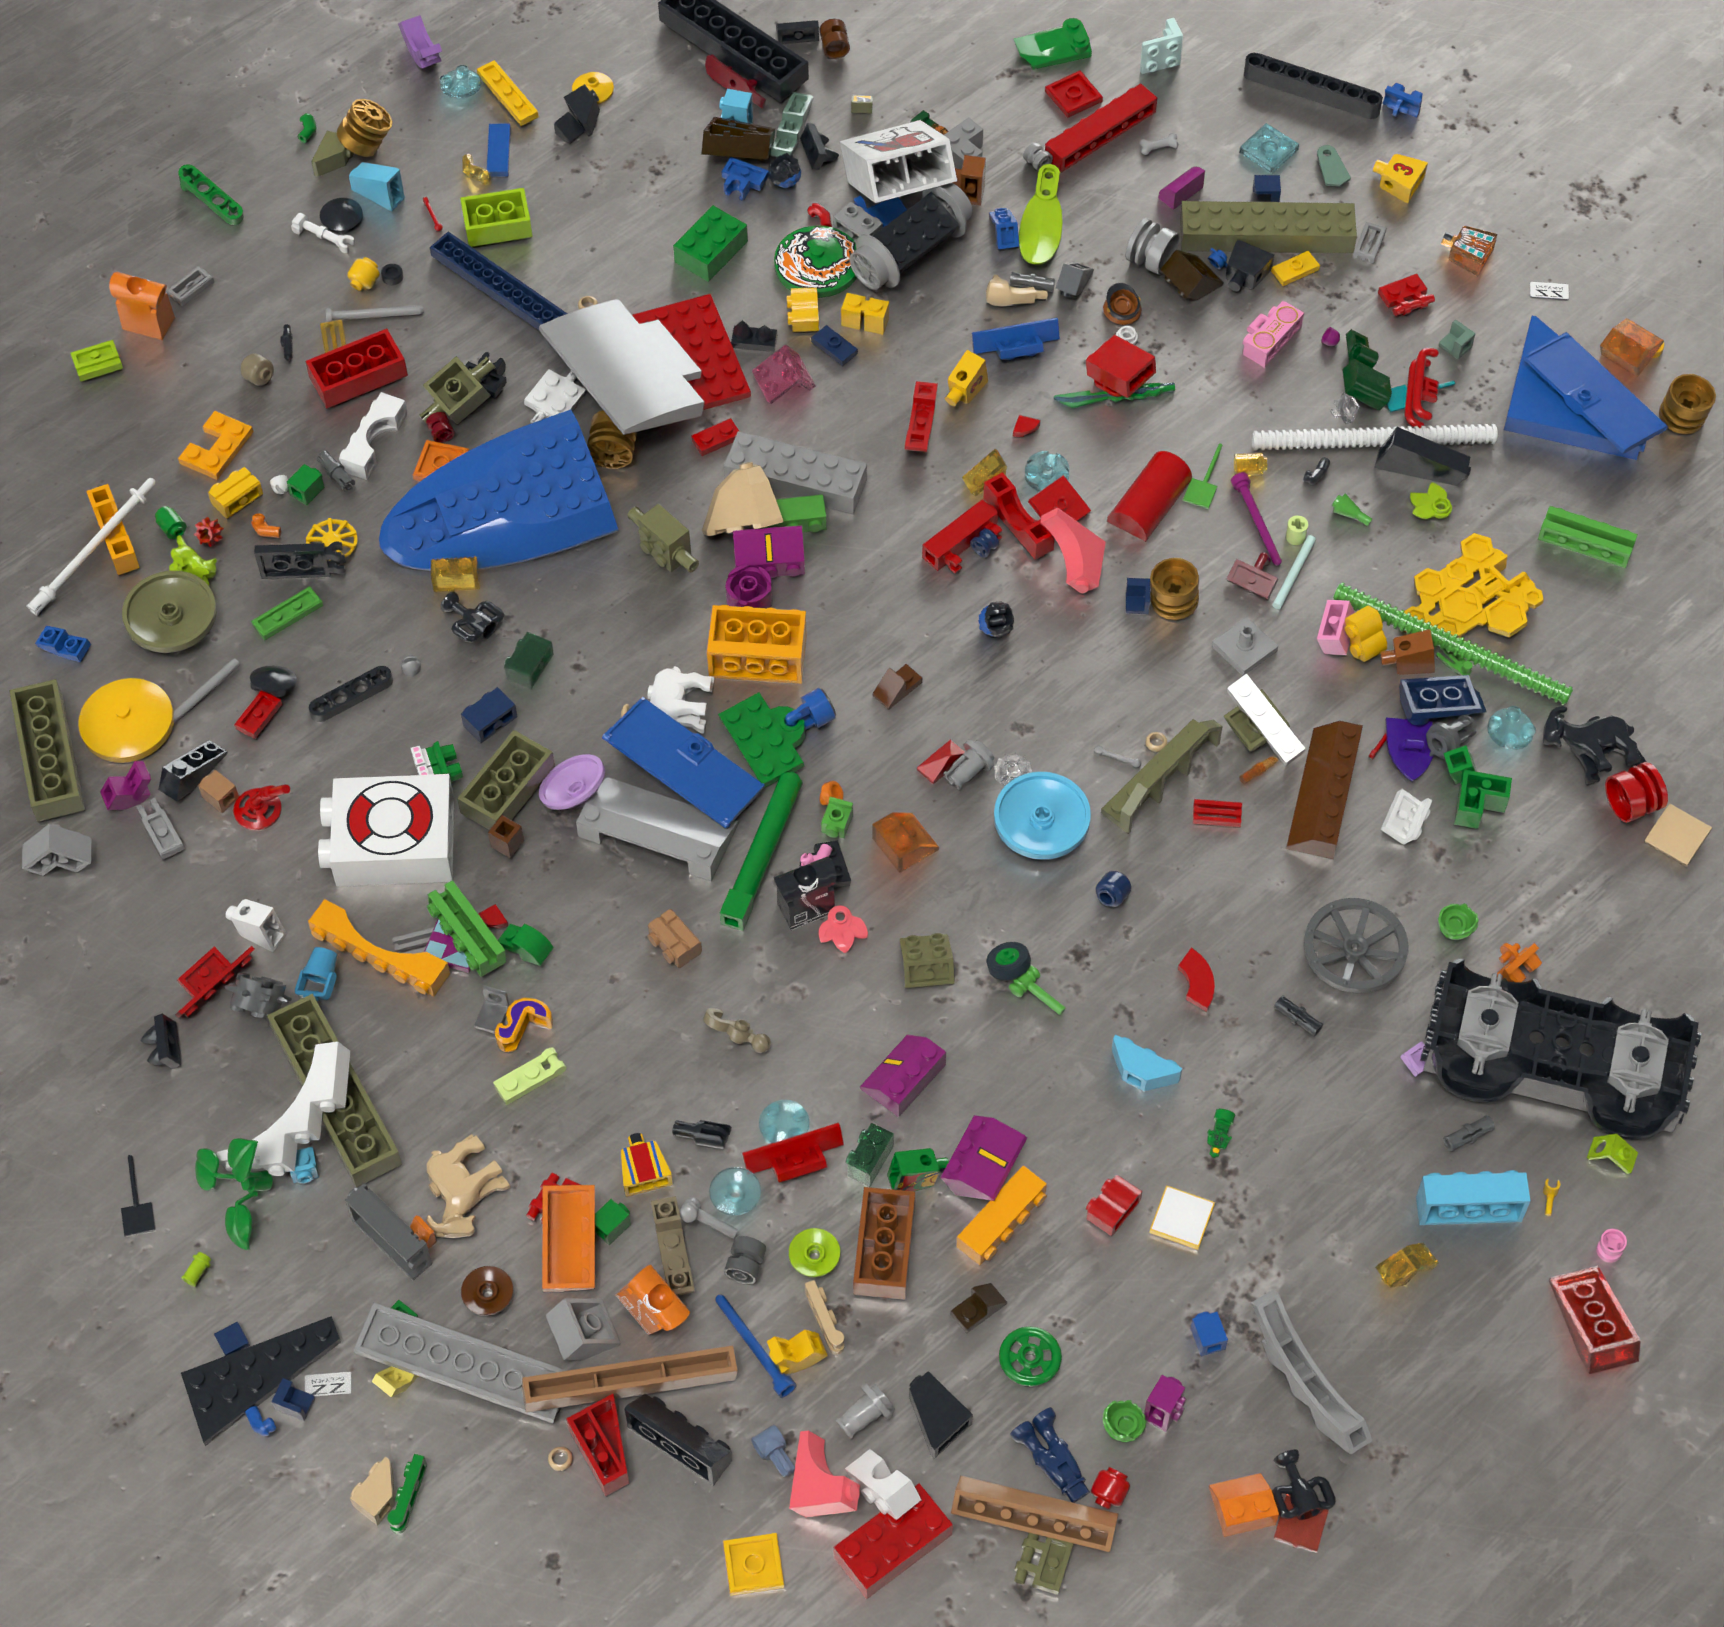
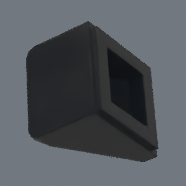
[554,112,585,144]

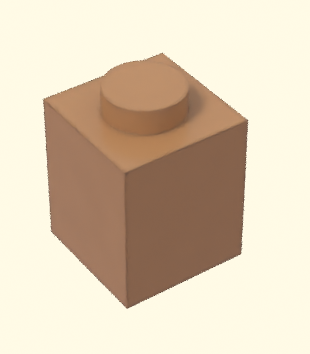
[198,770,239,813]

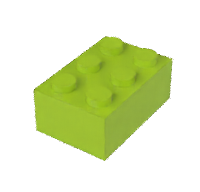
[460,188,533,247]

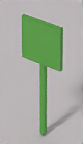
[1183,443,1223,509]

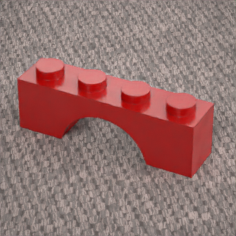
[983,472,1055,560]

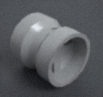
[1023,142,1053,171]

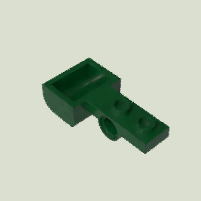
[1342,329,1392,411]

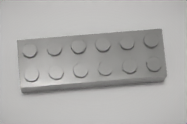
[724,431,867,515]

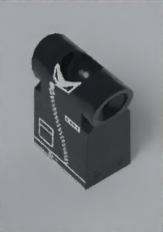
[773,857,837,930]

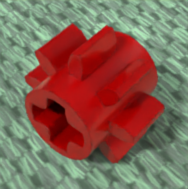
[194,517,224,547]

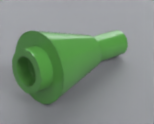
[1332,493,1372,526]

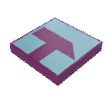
[424,919,471,973]

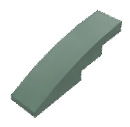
[771,92,813,157]

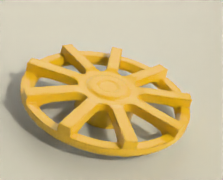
[306,518,358,558]

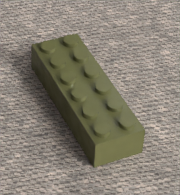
[9,679,85,822]

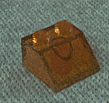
[1600,318,1664,377]
[872,812,939,873]

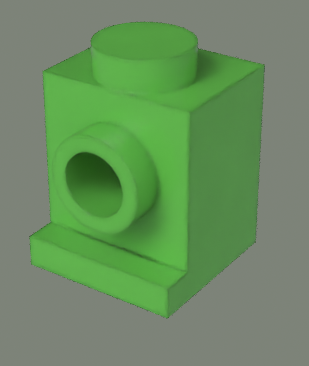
[821,797,853,839]

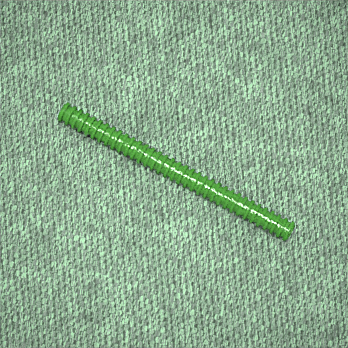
[1333,582,1573,706]

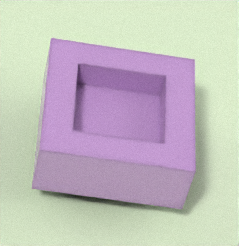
[1400,1041,1425,1077]

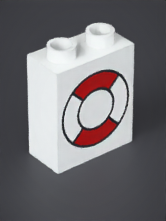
[318,774,454,886]

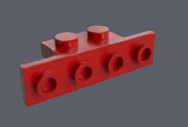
[175,946,255,1018]
[742,1123,844,1182]

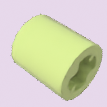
[1286,515,1308,545]

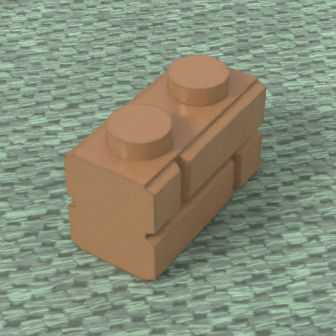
[647,909,702,968]

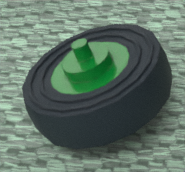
[986,942,1031,980]

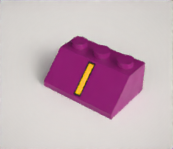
[733,525,805,578]
[860,1035,946,1118]
[940,1115,1027,1201]

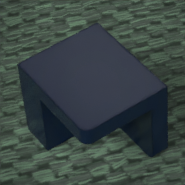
[1252,175,1281,202]
[1126,578,1150,614]
[271,1378,315,1421]

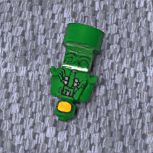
[1207,1108,1235,1158]

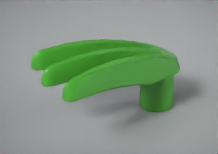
[1436,649,1473,675]

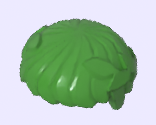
[1438,903,1479,940]
[1103,1400,1146,1442]

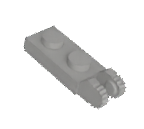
[136,798,184,860]

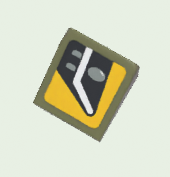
[851,95,873,114]

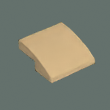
[1644,804,1712,867]

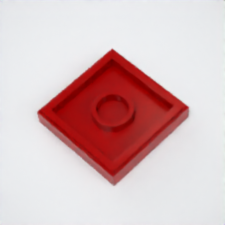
[1045,70,1103,118]

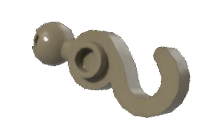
[703,1008,771,1053]

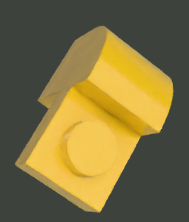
[766,1330,828,1374]

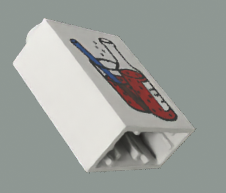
[840,120,957,203]

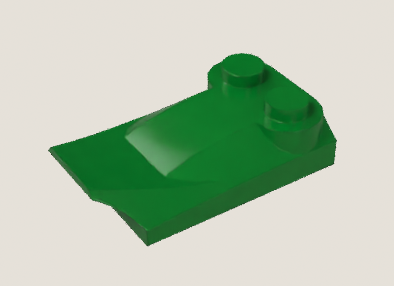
[1013,18,1092,70]

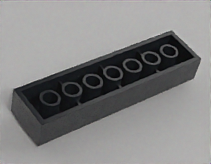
[658,0,809,102]

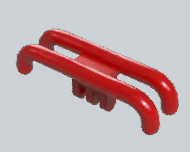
[1404,347,1439,428]

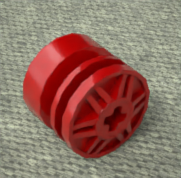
[1605,762,1668,823]

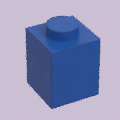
[1190,1312,1228,1357]

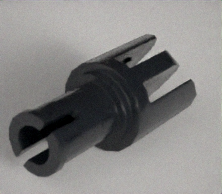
[672,1120,732,1149]

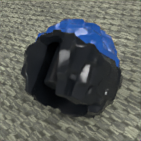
[768,153,801,188]
[978,601,1014,638]

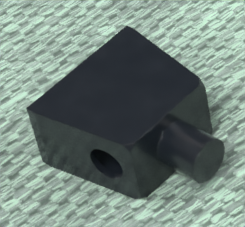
[1225,239,1274,291]

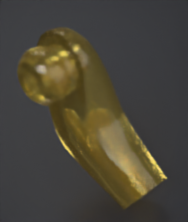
[462,154,491,185]

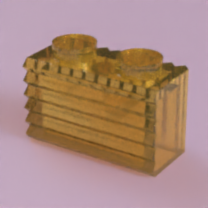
[431,556,480,592]

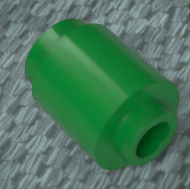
[155,506,187,539]

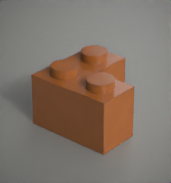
[941,155,986,206]

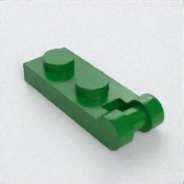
[387,1454,427,1534]

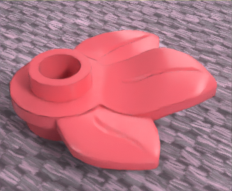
[819,905,868,953]

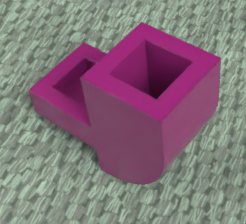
[100,761,151,810]

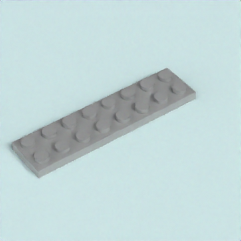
[354,1302,567,1423]

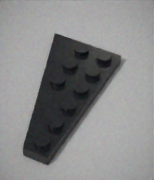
[181,1316,341,1446]

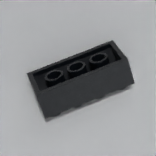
[624,1394,732,1486]

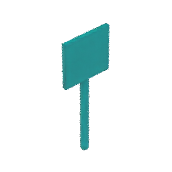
[1386,381,1455,413]

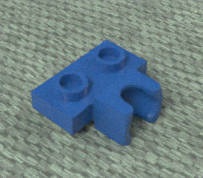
[721,157,769,201]

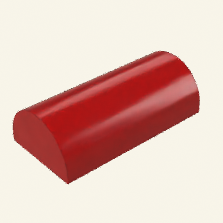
[1107,451,1192,542]

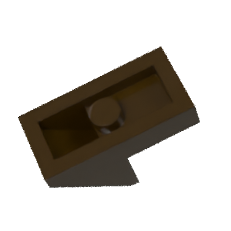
[950,1283,1007,1334]

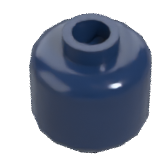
[1096,871,1132,907]

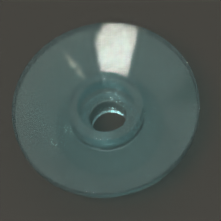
[709,1167,761,1216]

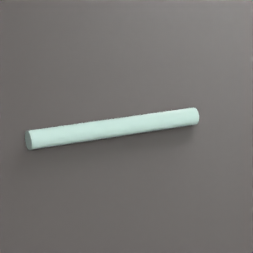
[1273,535,1316,609]

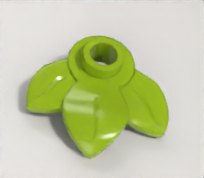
[1410,482,1452,519]

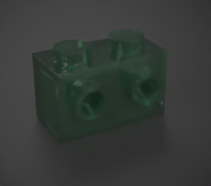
[845,1123,894,1187]

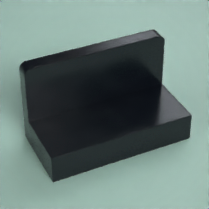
[776,20,819,44]

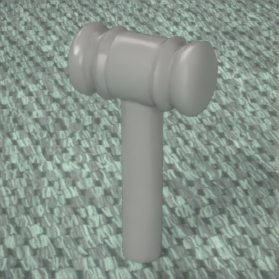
[680,1198,738,1239]

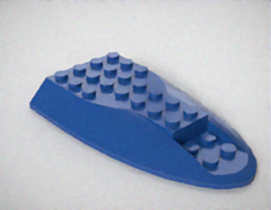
[379,409,619,572]

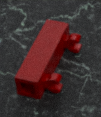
[922,499,1002,574]

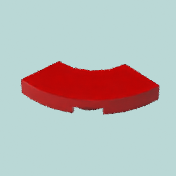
[1178,947,1215,1012]

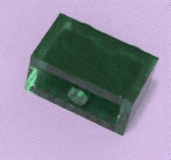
[504,632,554,689]

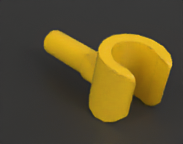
[1543,1178,1561,1216]

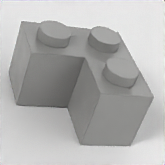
[944,117,983,169]
[22,824,91,876]

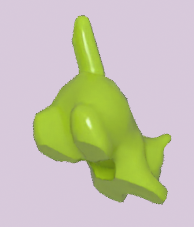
[169,535,217,586]

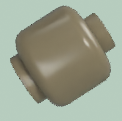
[241,353,274,386]

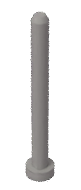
[326,306,423,324]

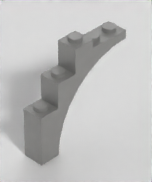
[1251,1290,1373,1454]

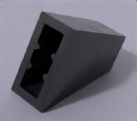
[909,1371,973,1459]

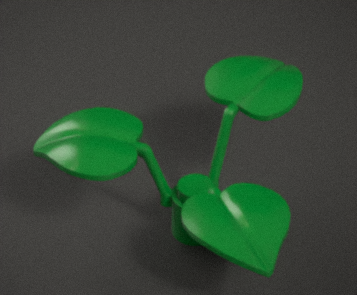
[195,1138,273,1250]

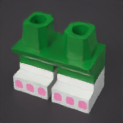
[411,741,463,785]

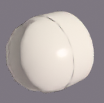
[270,475,288,495]

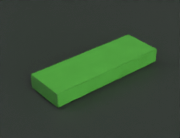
[251,586,323,641]

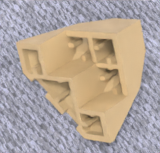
[702,462,783,536]

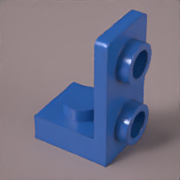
[989,208,1019,249]

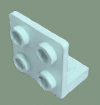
[1140,18,1183,74]

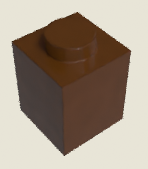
[488,815,524,858]

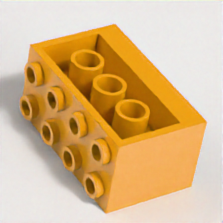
[707,605,807,684]

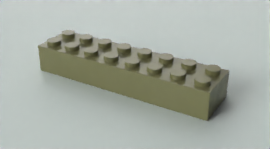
[1180,201,1357,253]
[267,993,402,1187]

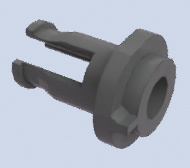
[1426,715,1477,759]

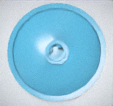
[994,772,1091,859]

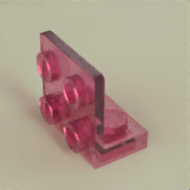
[752,344,816,404]

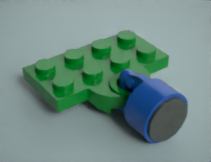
[718,688,836,789]

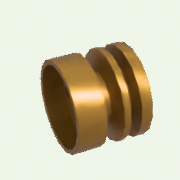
[337,99,393,157]
[1659,374,1716,434]
[587,410,637,468]
[1150,558,1199,620]

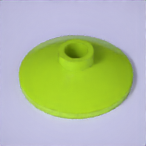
[789,1228,840,1277]

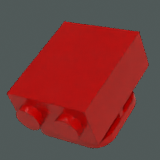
[1086,335,1156,398]

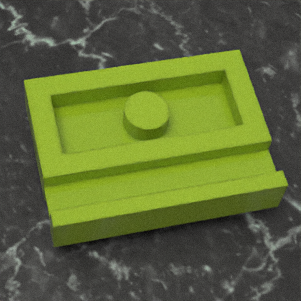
[70,340,123,382]

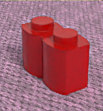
[1086,1175,1142,1236]

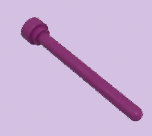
[1231,472,1282,566]

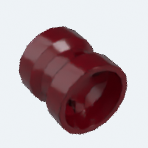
[426,412,455,443]

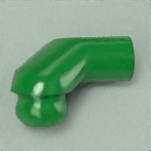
[298,113,317,143]

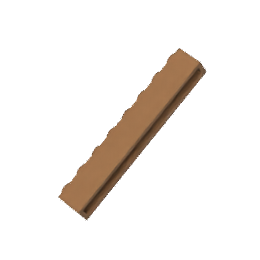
[522,1346,738,1413]

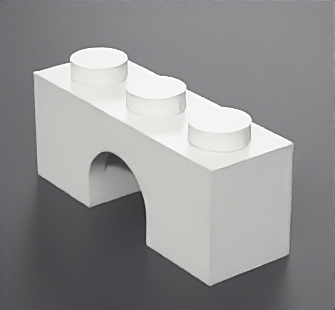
[845,1449,921,1520]

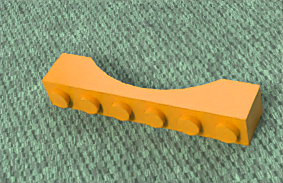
[308,899,450,997]

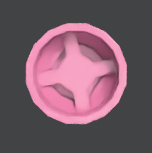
[1596,1229,1627,1263]

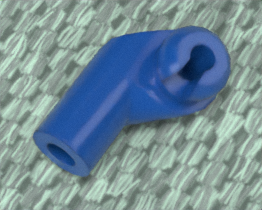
[245,1406,277,1436]

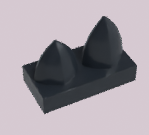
[800,123,839,169]
[731,320,778,352]
[141,1013,181,1069]

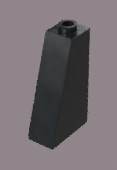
[1374,427,1471,486]

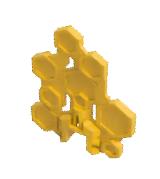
[1403,533,1544,638]

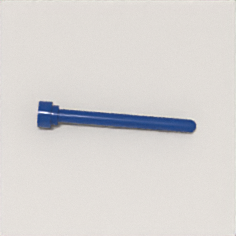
[715,1294,797,1398]

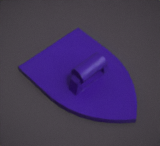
[1385,717,1433,782]

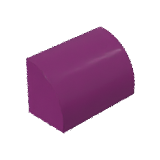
[1158,166,1205,210]

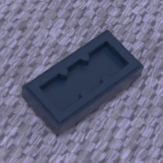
[811,325,858,366]

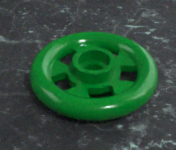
[999,1326,1062,1387]

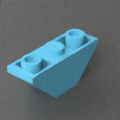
[1112,1034,1182,1092]

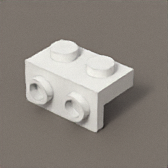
[1381,789,1432,845]

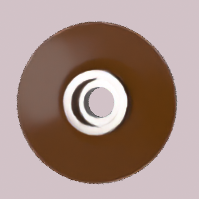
[461,1266,513,1316]

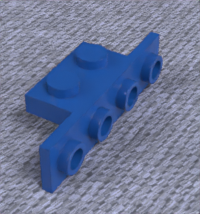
[972,317,1060,360]

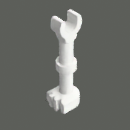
[291,213,355,253]

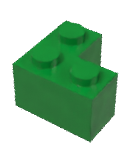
[1454,769,1512,829]

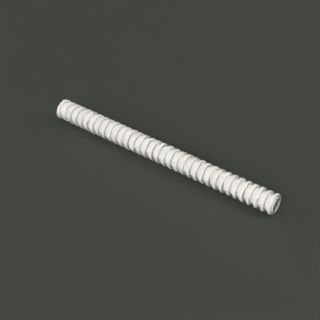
[1252,424,1498,451]

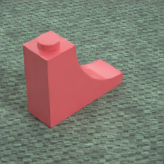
[1040,508,1106,594]
[789,1430,860,1517]

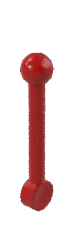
[423,197,443,232]
[1369,733,1387,759]

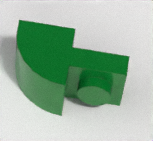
[498,923,554,966]

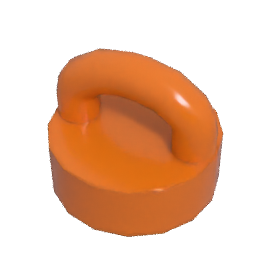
[819,780,843,805]

